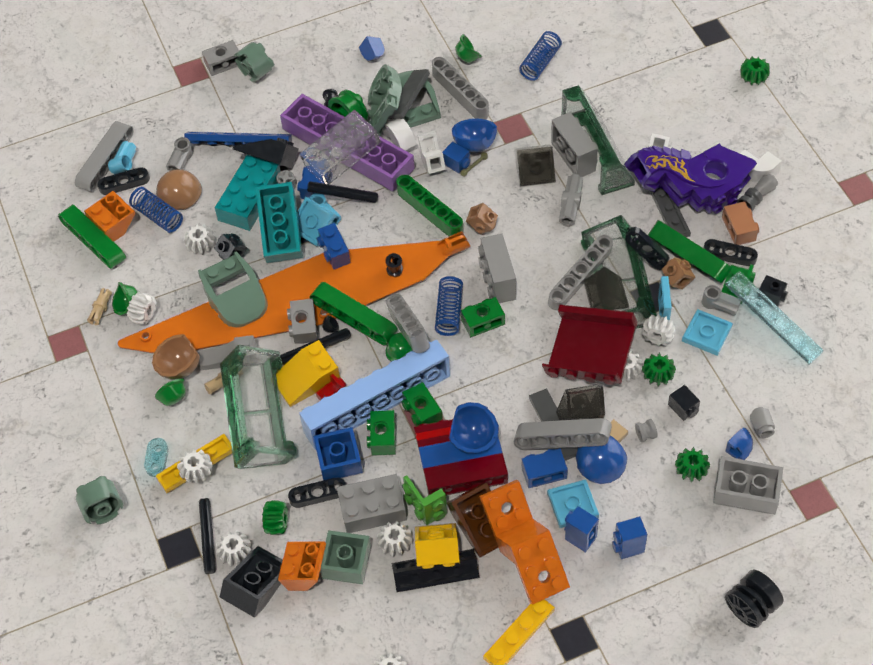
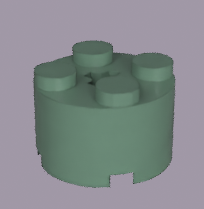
[234,42,275,82]
[76,476,123,525]

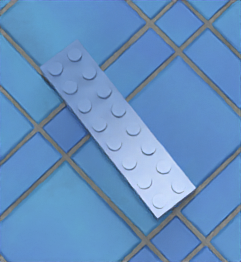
[299,339,450,450]

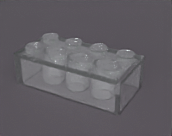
[300,109,381,184]

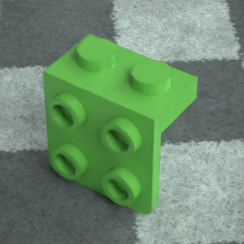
[402,475,447,526]

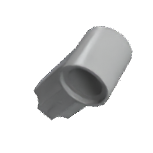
[166,137,193,171]
[701,285,742,315]

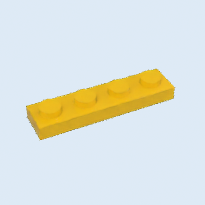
[155,434,235,493]
[483,599,555,665]

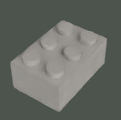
[551,112,598,177]
[478,234,516,303]
[713,456,784,515]
[337,474,407,533]

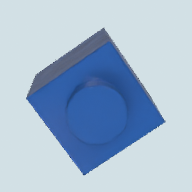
[442,141,470,173]

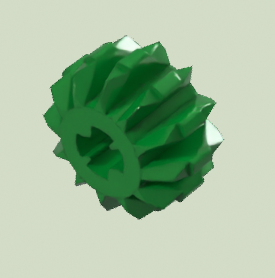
[740,56,770,85]
[642,352,676,387]
[675,447,710,483]
[262,500,288,535]

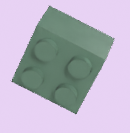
[320,530,371,585]

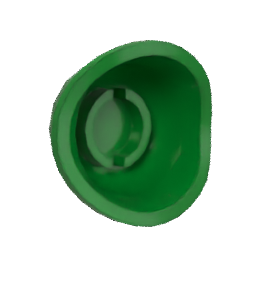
[455,34,482,63]
[112,282,138,315]
[385,332,413,362]
[155,378,186,406]

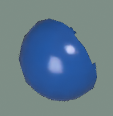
[452,118,497,152]
[449,402,499,454]
[576,435,627,484]

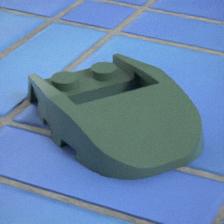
[367,64,402,136]
[394,70,441,128]
[198,251,268,327]

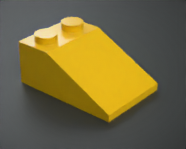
[271,340,340,407]
[415,523,460,569]

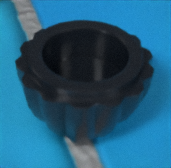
[322,315,339,333]

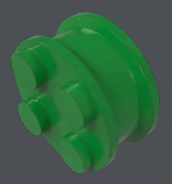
[328,90,368,124]

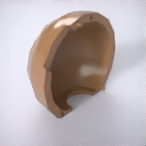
[156,169,202,210]
[152,334,200,380]

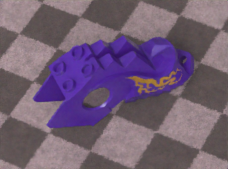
[624,143,757,214]

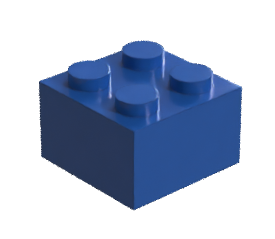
[313,427,363,480]

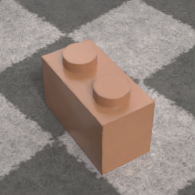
[722,202,759,245]

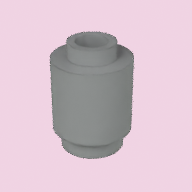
[750,407,775,438]

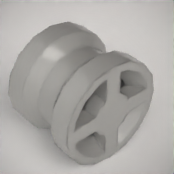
[277,170,296,189]
[635,419,658,442]

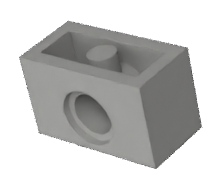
[202,40,239,76]
[287,299,317,344]

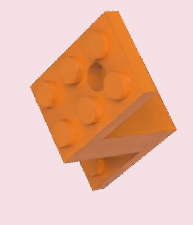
[479,480,570,605]

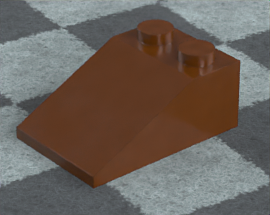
[446,483,498,558]

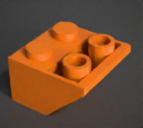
[84,191,135,242]
[278,541,326,591]

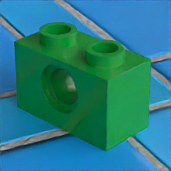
[461,297,505,338]
[401,382,443,426]
[367,410,396,456]

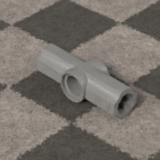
[559,174,583,227]

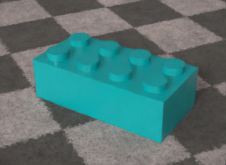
[214,155,280,231]
[255,182,303,263]

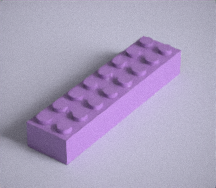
[280,94,415,192]

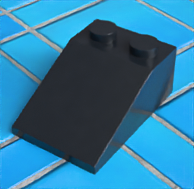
[232,138,299,169]
[219,546,283,618]

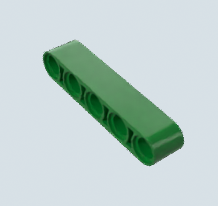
[396,175,464,237]
[58,204,126,269]
[648,220,732,283]
[309,282,398,345]

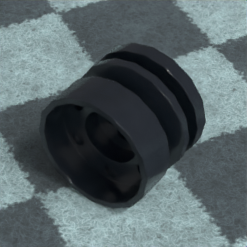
[725,569,784,628]

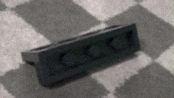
[392,549,480,592]

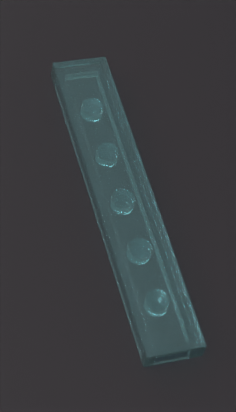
[725,271,824,365]

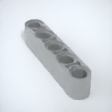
[432,57,489,119]
[75,121,134,192]
[548,234,613,310]
[385,293,430,353]
[514,418,612,450]

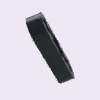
[97,167,150,195]
[625,227,670,270]
[704,239,758,266]
[288,477,346,508]

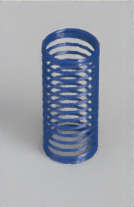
[519,31,562,81]
[129,187,183,233]
[435,276,463,336]

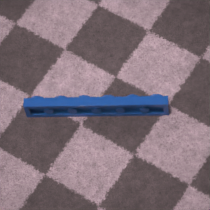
[184,131,292,145]

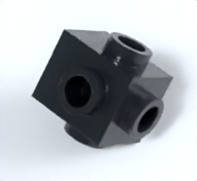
[214,233,247,260]

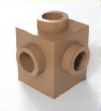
[466,203,498,234]
[662,257,696,290]

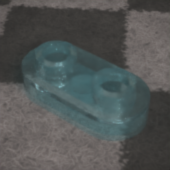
[144,438,168,477]

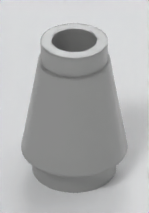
[754,174,778,196]

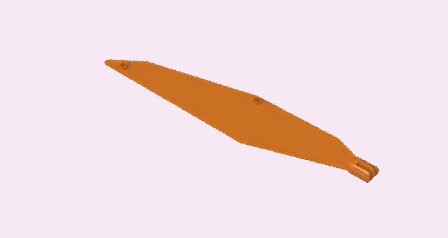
[118,231,470,353]

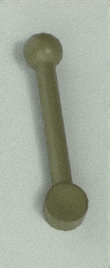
[460,152,488,176]

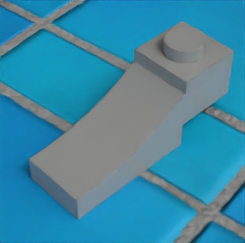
[198,335,257,371]

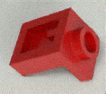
[316,374,346,400]

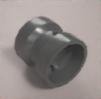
[737,188,763,211]

